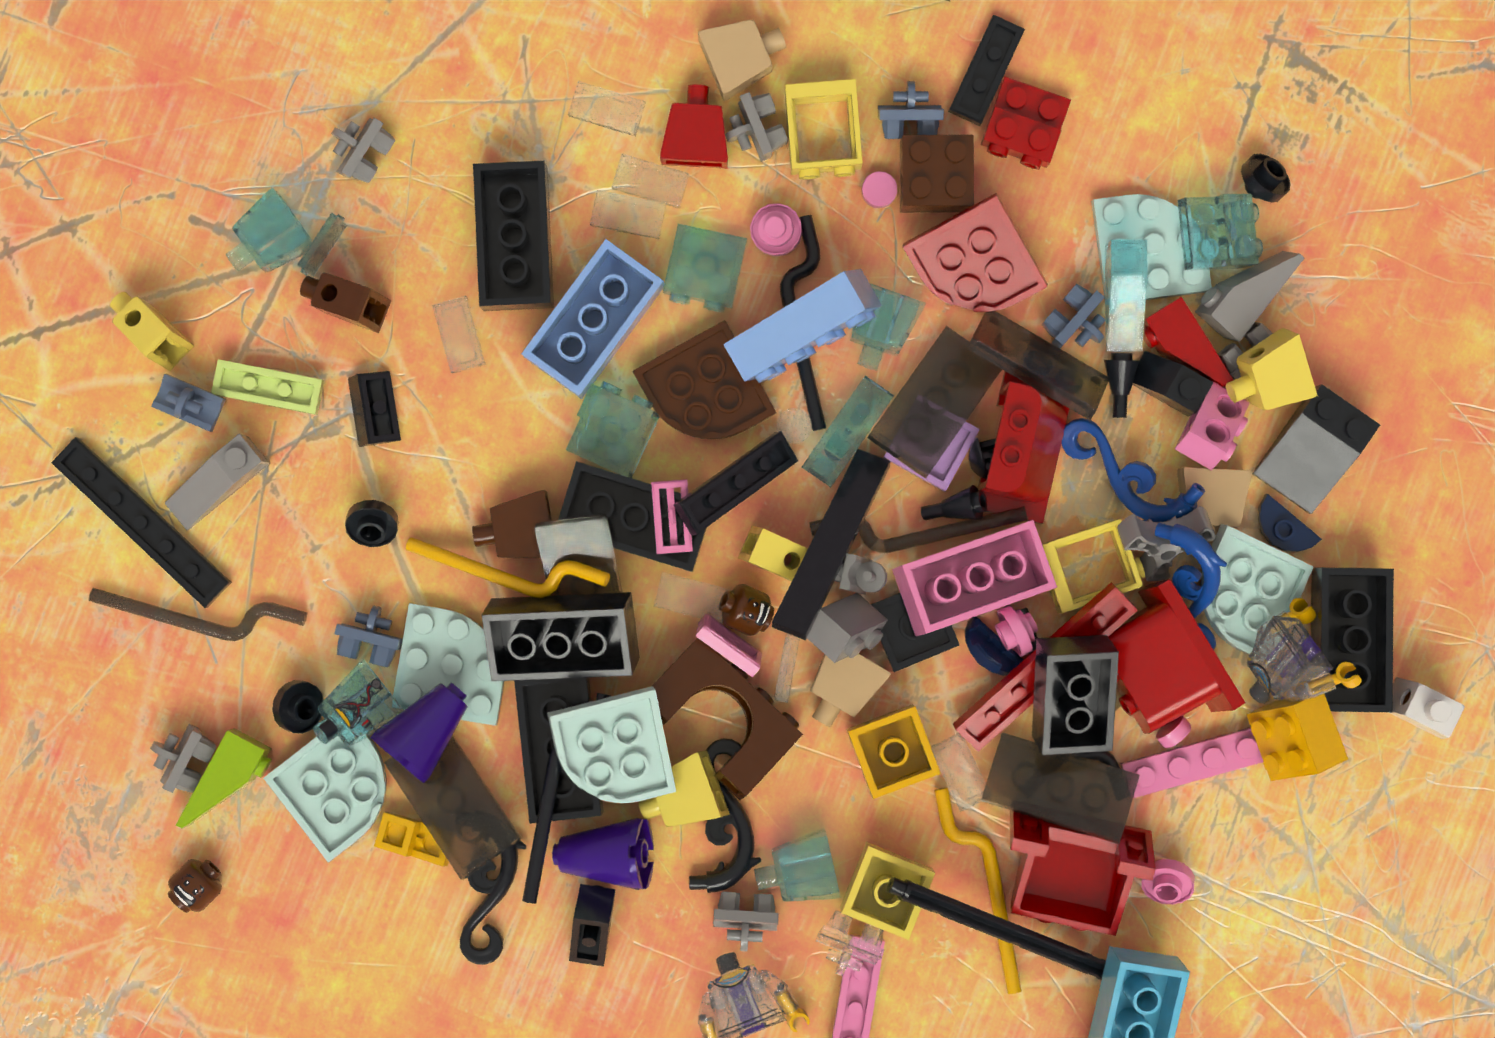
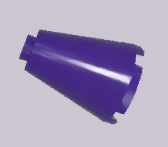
[370,683,468,783]
[552,818,654,890]

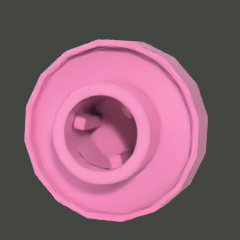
[750,203,803,256]
[995,605,1038,657]
[1142,859,1195,905]

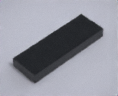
[948,15,1025,126]

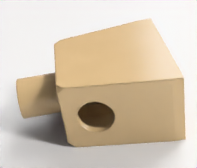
[698,20,786,101]
[1177,467,1252,546]
[810,653,891,728]

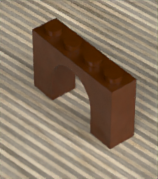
[652,638,803,800]

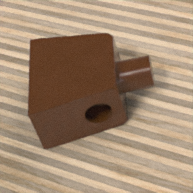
[300,272,391,333]
[472,490,558,558]

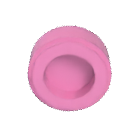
[862,171,897,208]
[1156,716,1191,748]

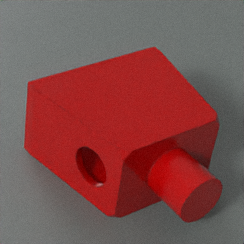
[660,84,728,169]

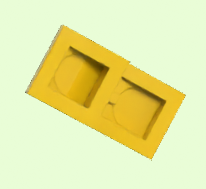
[374,812,458,867]

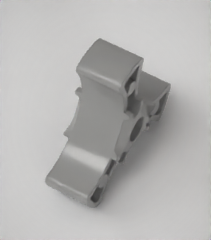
[1117,506,1216,581]

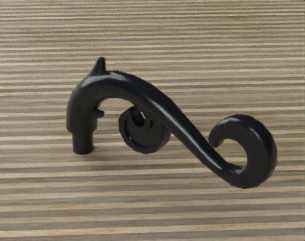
[689,738,762,893]
[456,810,527,965]

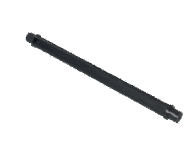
[887,877,1106,980]

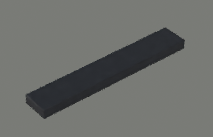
[51,437,232,608]
[772,449,890,641]

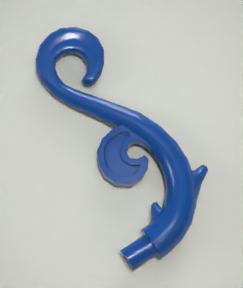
[1061,418,1205,522]
[1155,523,1227,650]

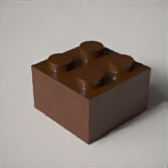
[900,135,974,213]

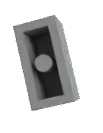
[807,593,888,663]

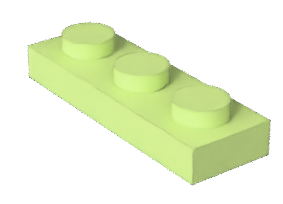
[211,359,324,415]

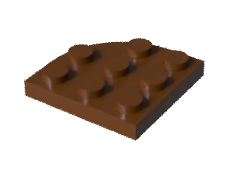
[632,320,777,439]

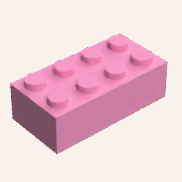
[892,520,1057,636]

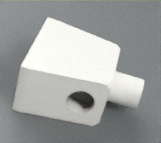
[1389,677,1465,739]

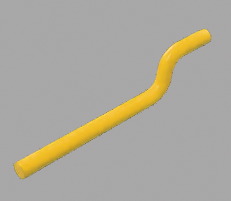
[406,537,610,598]
[934,787,1022,994]

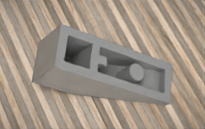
[1195,251,1304,342]
[165,434,270,530]

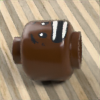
[719,584,774,636]
[167,859,222,913]

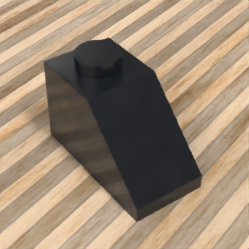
[1132,351,1213,416]
[569,884,616,967]

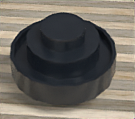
[1241,153,1291,203]
[345,500,399,547]
[272,680,324,734]

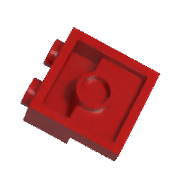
[981,77,1071,170]

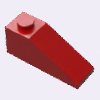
[1140,297,1233,389]

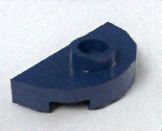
[1258,494,1322,552]
[965,616,1024,676]

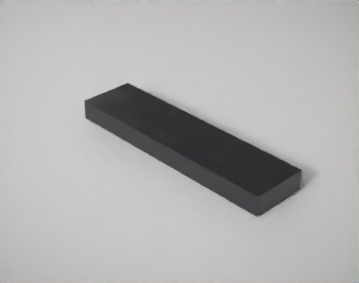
[673,431,798,535]

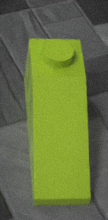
[176,728,272,829]

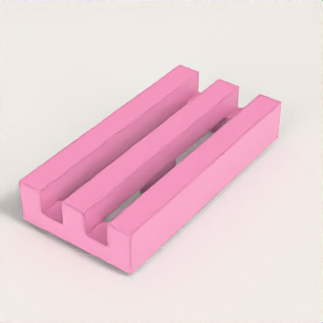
[651,479,693,554]
[696,614,762,677]

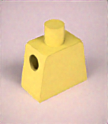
[110,292,194,371]
[1226,328,1318,410]
[738,526,808,581]
[638,751,730,827]

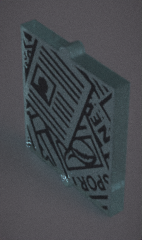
[297,213,347,277]

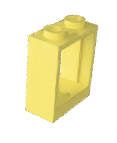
[784,79,863,180]
[1042,519,1145,613]

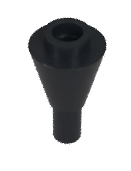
[1104,353,1139,418]
[921,485,987,520]

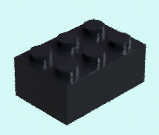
[1032,635,1119,755]

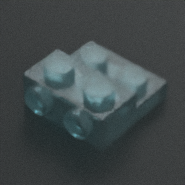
[1178,194,1263,270]
[663,224,747,312]
[566,381,660,478]

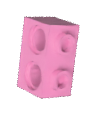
[1175,382,1249,471]

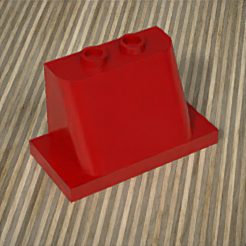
[978,371,1074,524]
[1108,579,1246,734]
[1010,801,1156,936]

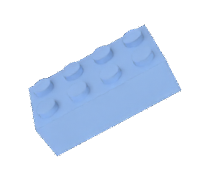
[521,239,665,399]
[723,269,882,383]

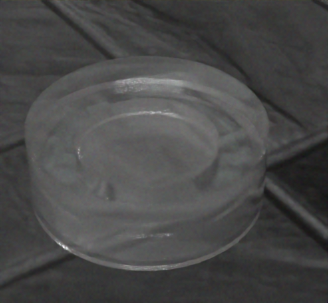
[776,408,812,444]

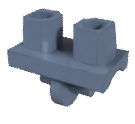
[878,81,944,139]
[1042,284,1105,350]
[151,374,226,432]
[334,605,403,667]

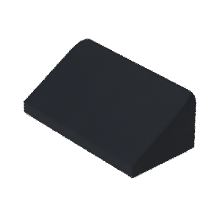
[348,371,401,447]

